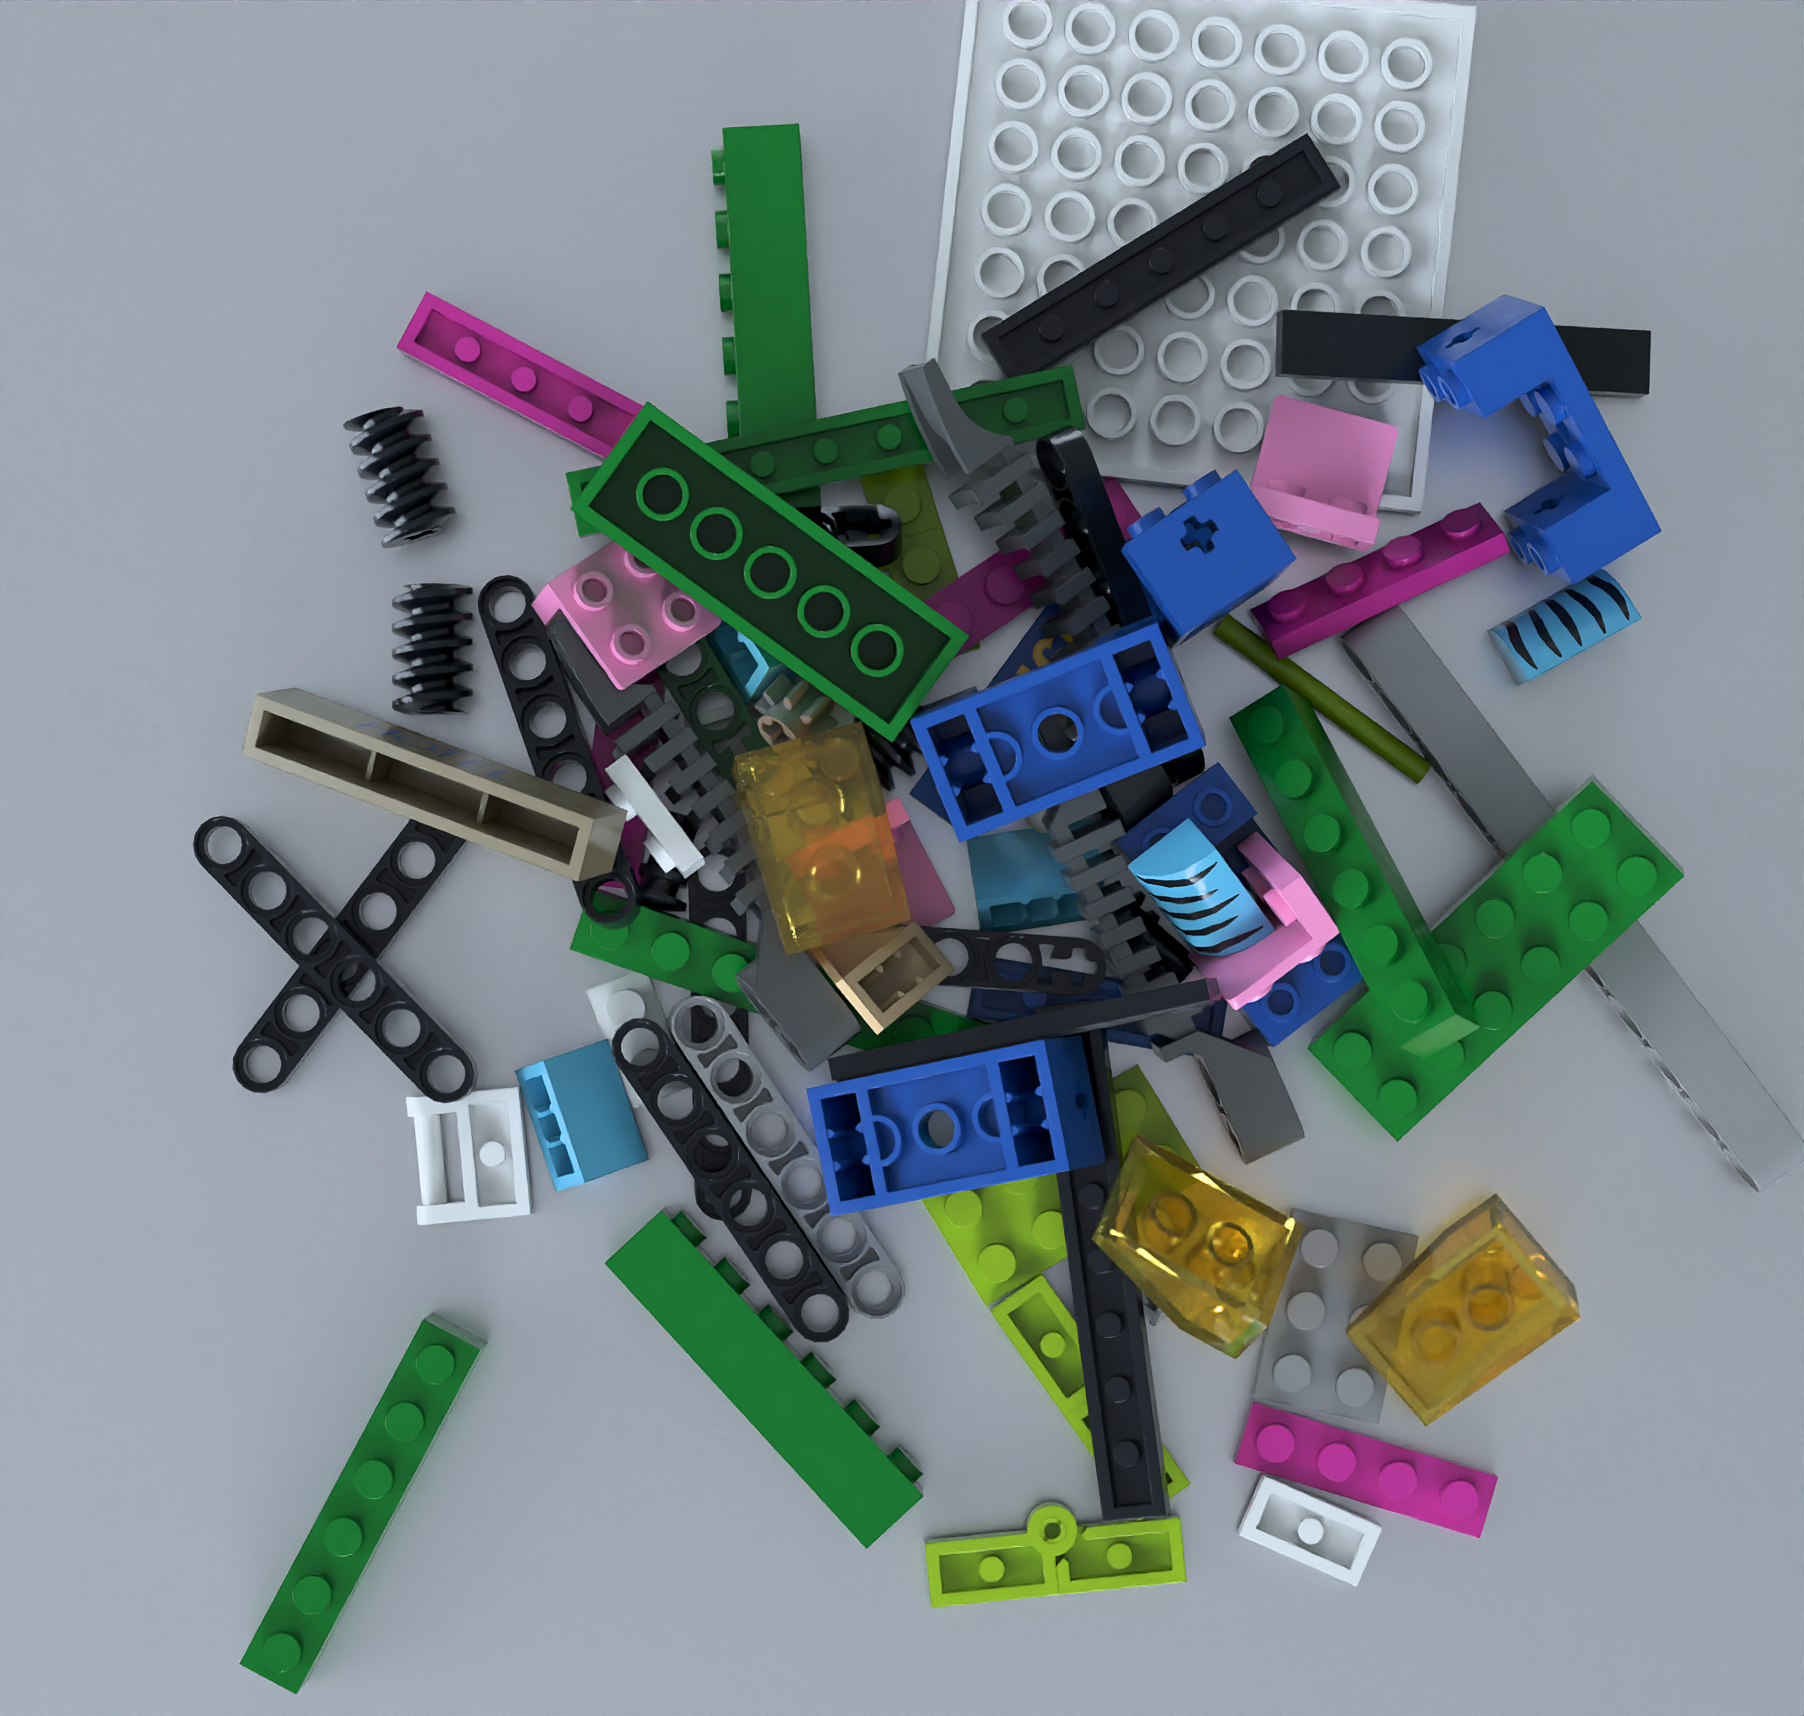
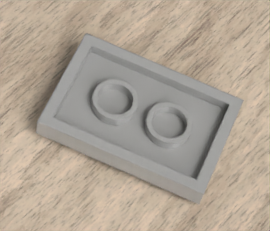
[1251,1208,1419,1425]

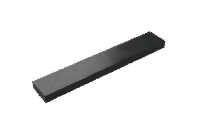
[980,133,1341,379]
[1275,309,1651,397]
[828,978,1221,1082]

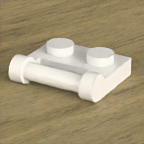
[406,1086,533,1225]

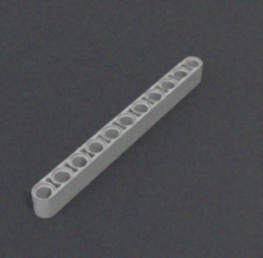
[1339,605,1804,1194]

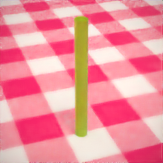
[1213,613,1432,784]

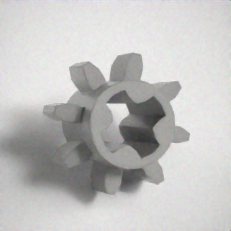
[755,674,838,755]

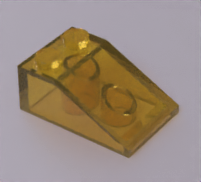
[731,721,911,956]
[1091,1134,1305,1359]
[1345,1193,1581,1426]

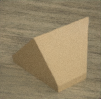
[797,920,956,1035]

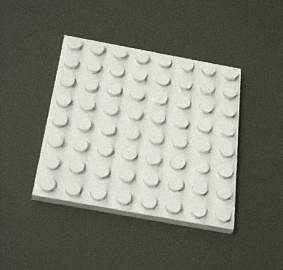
[925,0,1477,514]

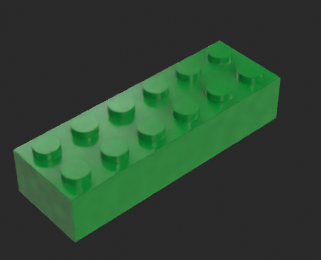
[570,401,969,742]
[1307,774,1684,1142]

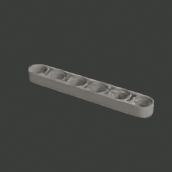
[668,996,905,1319]

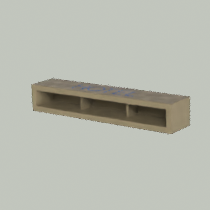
[241,687,628,882]

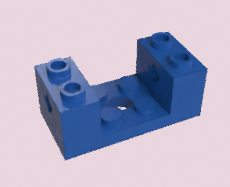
[1416,294,1662,585]
[1121,469,1297,650]
[910,614,1206,843]
[1110,762,1363,1047]
[806,1035,1107,1217]

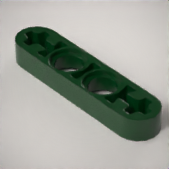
[656,637,779,797]

